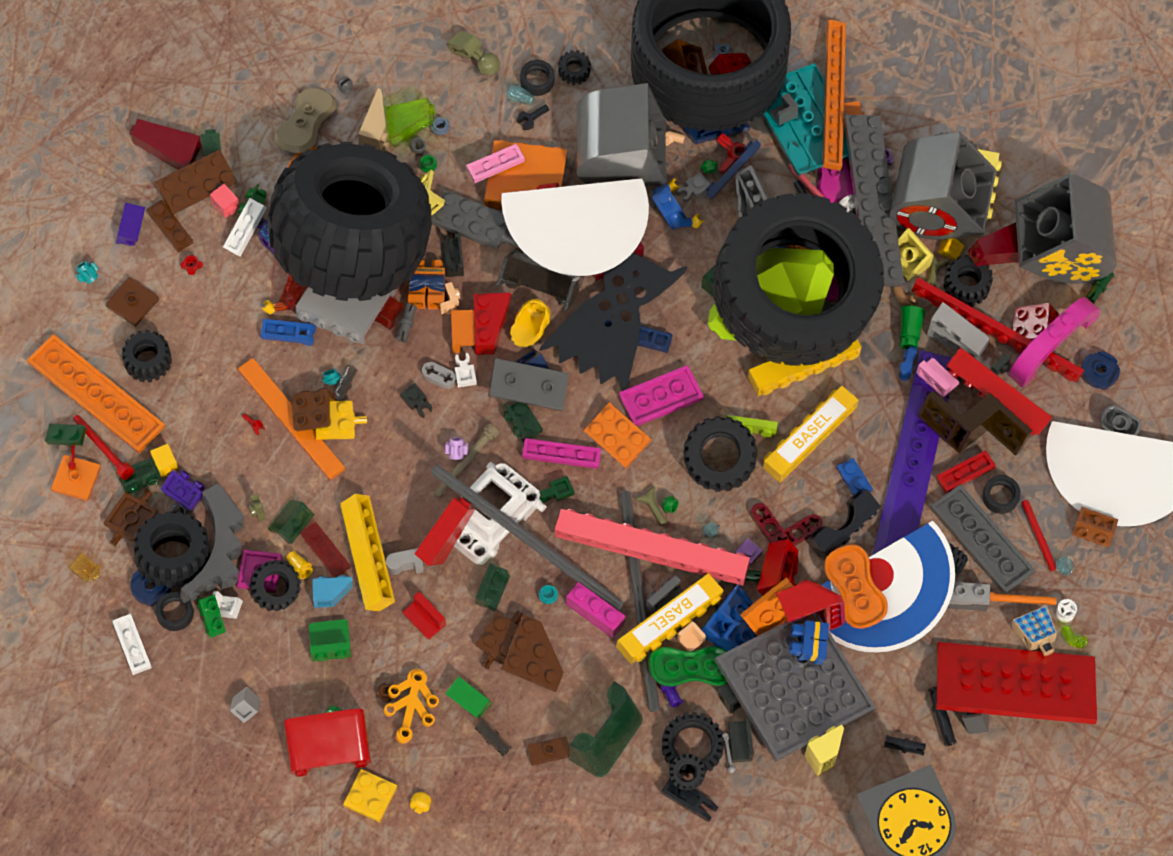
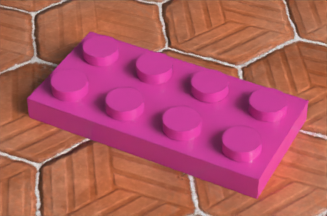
[618,365,704,426]

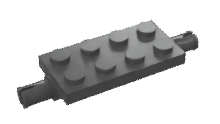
[432,190,520,251]

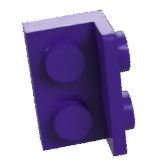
[160,469,206,511]

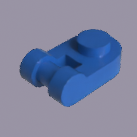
[899,346,918,381]

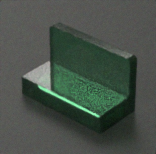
[268,500,315,544]

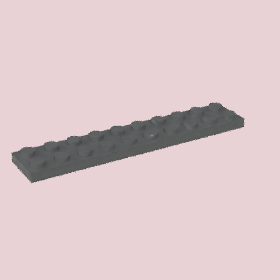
[843,115,904,287]

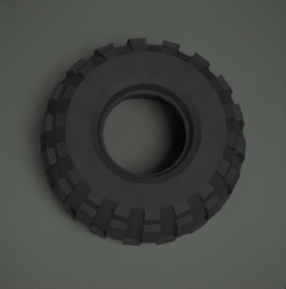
[267,142,432,301]

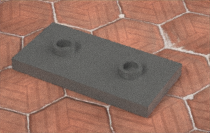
[488,358,569,411]

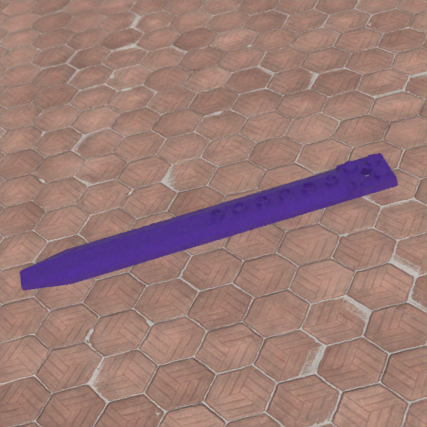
[872,350,953,555]

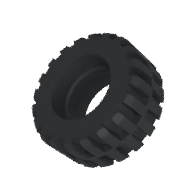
[683,416,757,492]
[133,511,210,588]

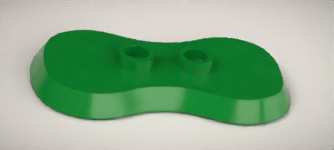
[649,646,727,687]

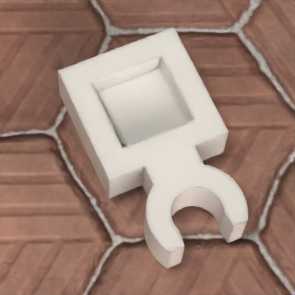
[455,353,477,388]

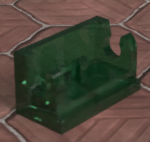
[476,563,510,611]

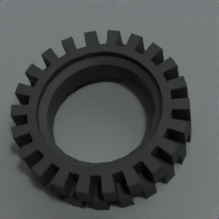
[662,712,724,777]

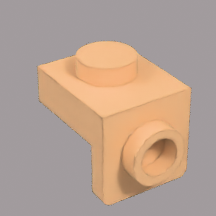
[440,282,460,314]

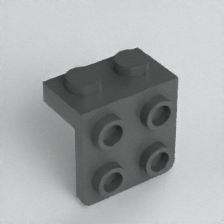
[646,575,684,632]

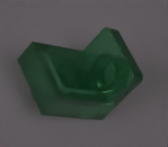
[201,129,222,156]

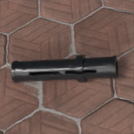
[928,686,957,747]

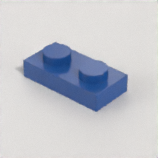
[836,458,873,495]

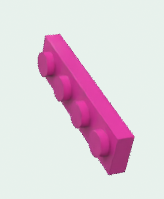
[522,438,601,469]

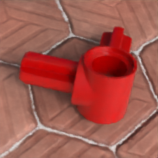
[716,133,746,175]

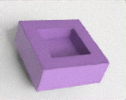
[735,539,763,567]

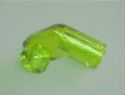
[1061,625,1088,649]

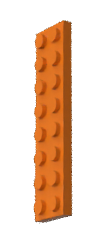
[27,334,165,454]

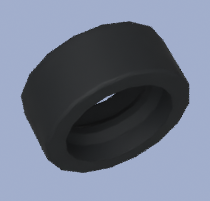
[520,60,555,96]
[982,475,1021,514]
[155,591,194,631]

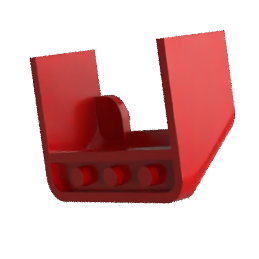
[776,579,845,631]

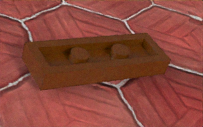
[146,200,193,253]

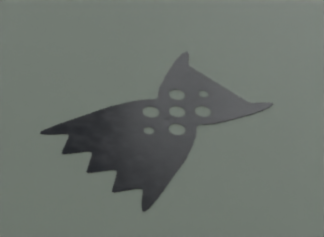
[539,253,687,391]

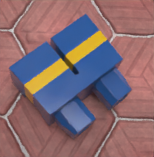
[789,620,829,665]

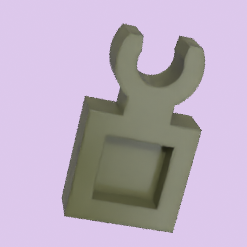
[249,493,266,522]

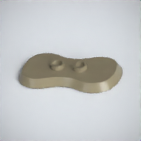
[275,88,337,153]

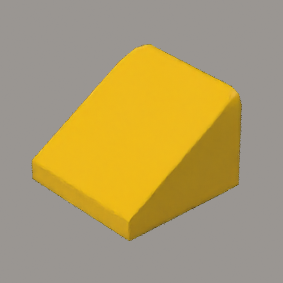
[937,238,965,260]

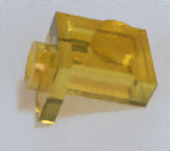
[68,552,102,583]

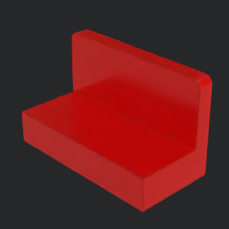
[403,592,446,640]

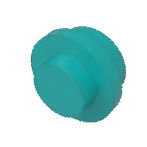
[322,369,341,385]
[539,585,558,604]

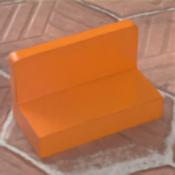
[451,310,475,353]

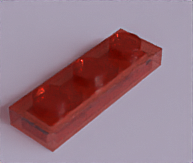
[300,522,351,578]

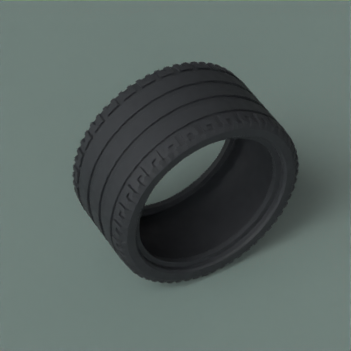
[631,0,791,132]

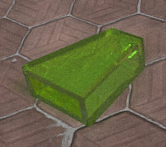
[386,98,436,147]

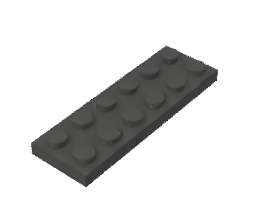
[930,484,1036,594]

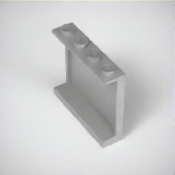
[295,287,396,345]

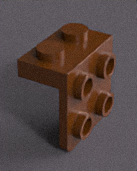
[292,388,336,432]

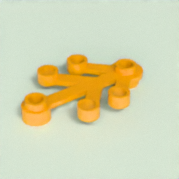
[383,669,439,744]

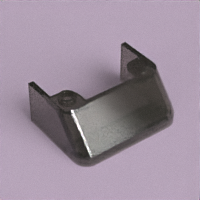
[496,248,585,310]

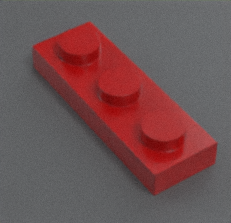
[936,450,996,494]

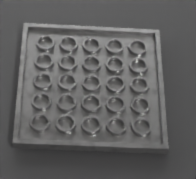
[714,612,876,762]

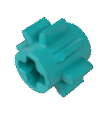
[75,260,99,284]

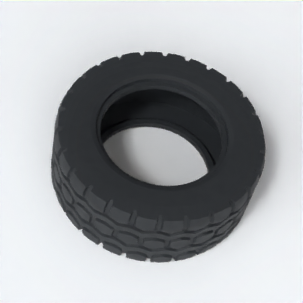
[712,193,884,366]

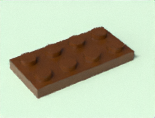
[154,149,237,215]

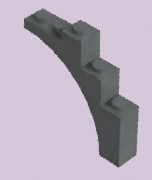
[180,483,245,603]

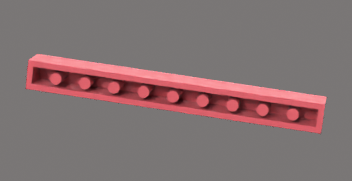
[555,509,750,586]

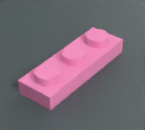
[466,144,525,183]

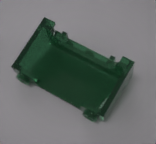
[569,681,643,777]

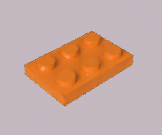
[584,402,652,469]
[740,577,794,636]

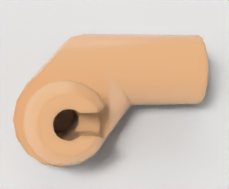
[666,131,685,146]

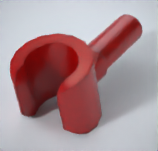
[242,414,265,435]

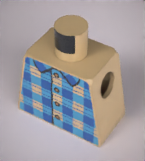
[1011,606,1057,656]

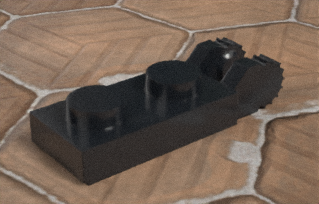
[661,779,719,822]

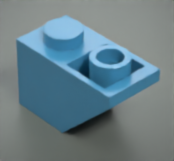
[313,575,353,608]

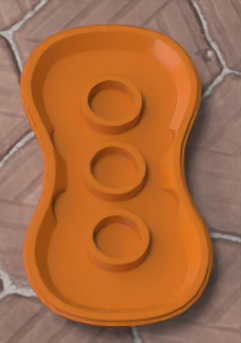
[824,545,888,629]

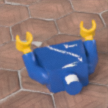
[652,178,704,231]

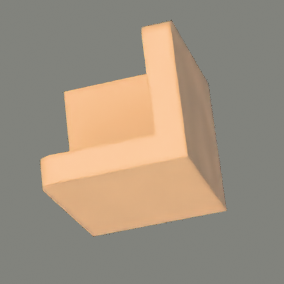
[677,621,706,651]

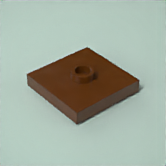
[106,277,159,327]

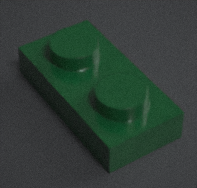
[45,424,87,446]

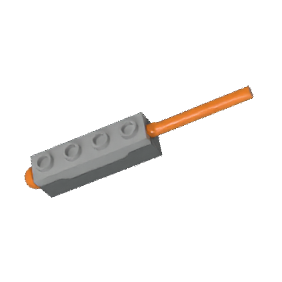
[947,582,1056,611]

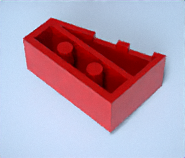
[474,293,511,355]
[757,539,799,596]

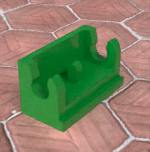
[445,676,492,718]

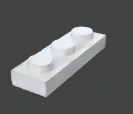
[223,198,267,257]
[112,614,151,675]

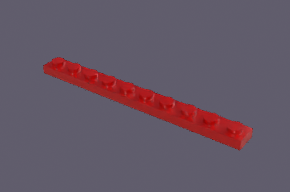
[911,277,1084,383]

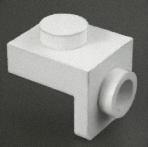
[212,591,243,619]

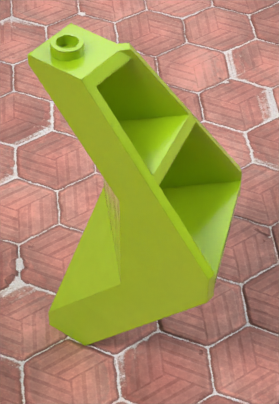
[708,248,834,341]

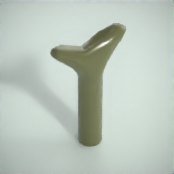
[928,255,949,286]
[635,486,667,526]

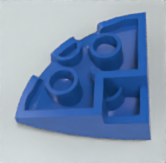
[700,584,757,652]

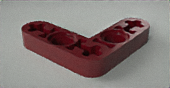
[751,503,822,546]

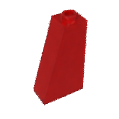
[414,497,475,566]

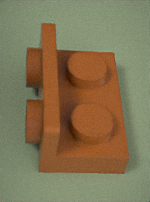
[1072,507,1119,547]

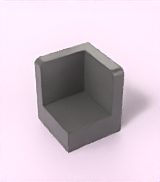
[770,93,798,126]
[962,712,989,734]

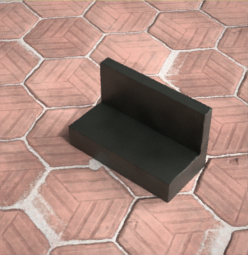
[728,716,754,763]

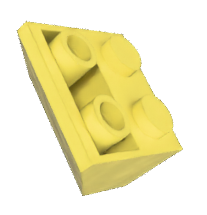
[805,725,844,776]

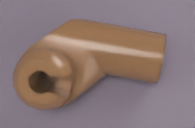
[893,287,919,306]

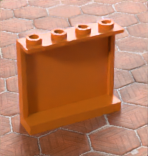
[485,140,567,209]

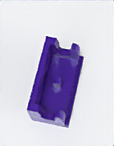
[116,203,145,246]

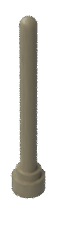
[434,424,500,497]

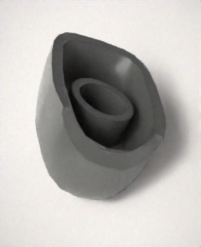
[1100,405,1142,436]

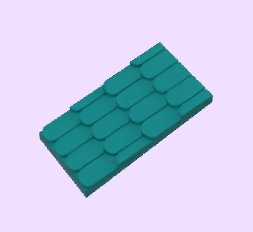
[762,63,848,176]

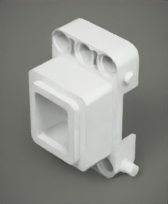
[454,462,547,565]

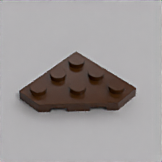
[501,614,564,692]

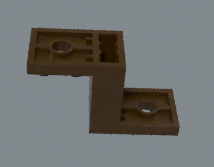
[917,391,1033,456]

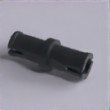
[884,735,926,756]

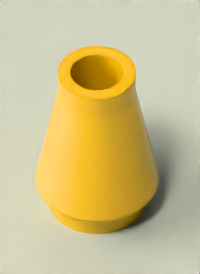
[286,551,313,579]

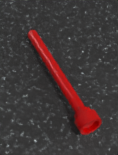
[73,415,134,480]

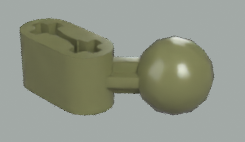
[446,31,500,76]

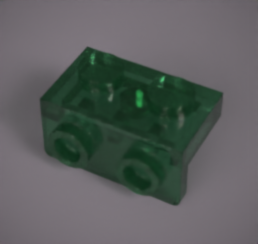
[116,457,161,494]

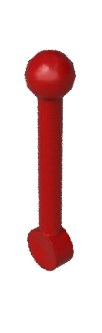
[68,445,76,470]

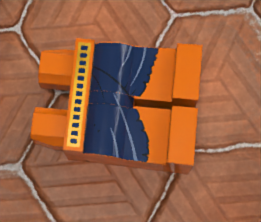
[408,260,445,309]

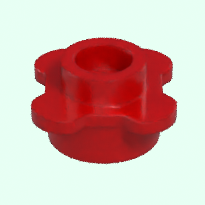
[180,255,203,275]

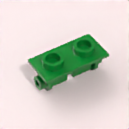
[237,184,267,220]
[197,594,226,638]

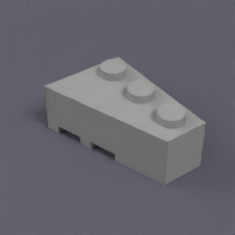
[735,165,770,218]
[927,302,990,360]

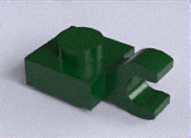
[539,476,575,503]

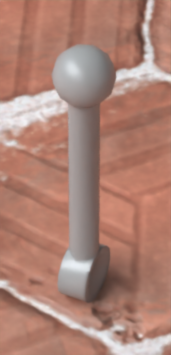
[722,733,736,773]

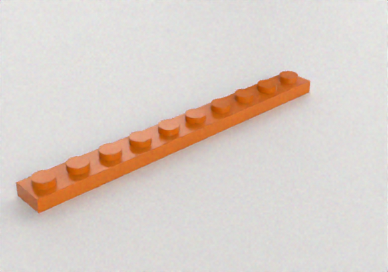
[822,19,846,171]

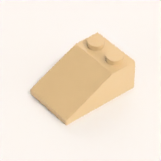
[358,88,389,152]

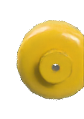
[410,792,431,814]

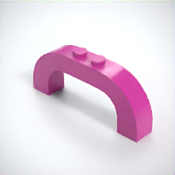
[1009,297,1101,388]

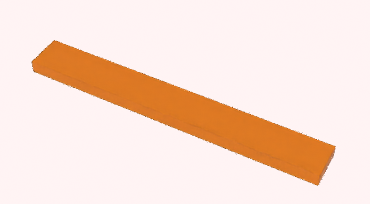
[238,358,345,481]

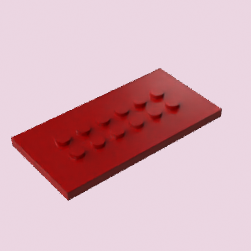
[936,642,1097,724]

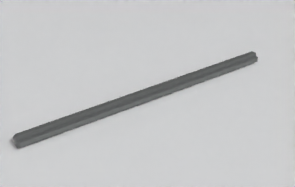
[431,464,624,611]
[620,491,660,712]

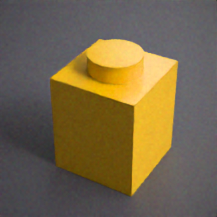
[150,444,179,478]

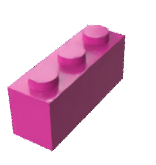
[566,582,625,639]

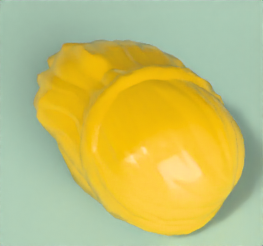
[510,299,551,347]

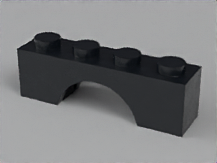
[806,489,881,557]

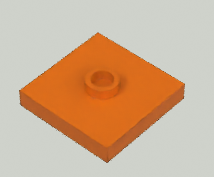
[51,455,101,501]

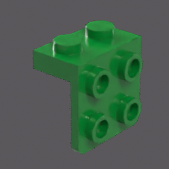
[309,619,352,662]

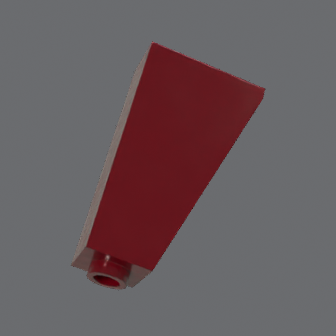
[130,119,202,170]
[968,222,1019,266]

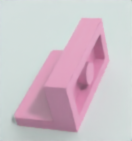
[916,358,959,398]

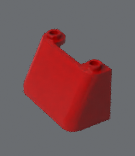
[284,708,371,777]

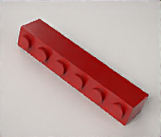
[947,348,1053,436]

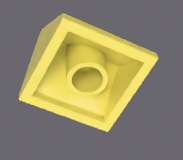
[898,228,933,281]

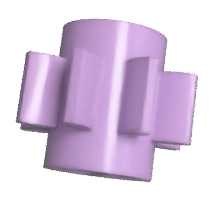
[445,437,468,460]

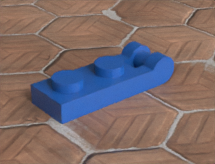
[260,319,316,346]

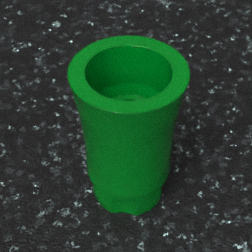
[899,306,926,349]

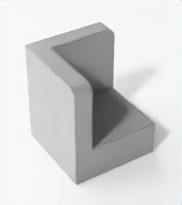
[230,686,260,723]

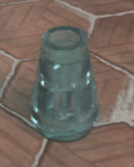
[506,84,534,105]

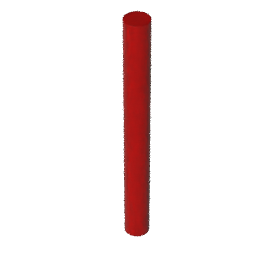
[1021,500,1058,572]

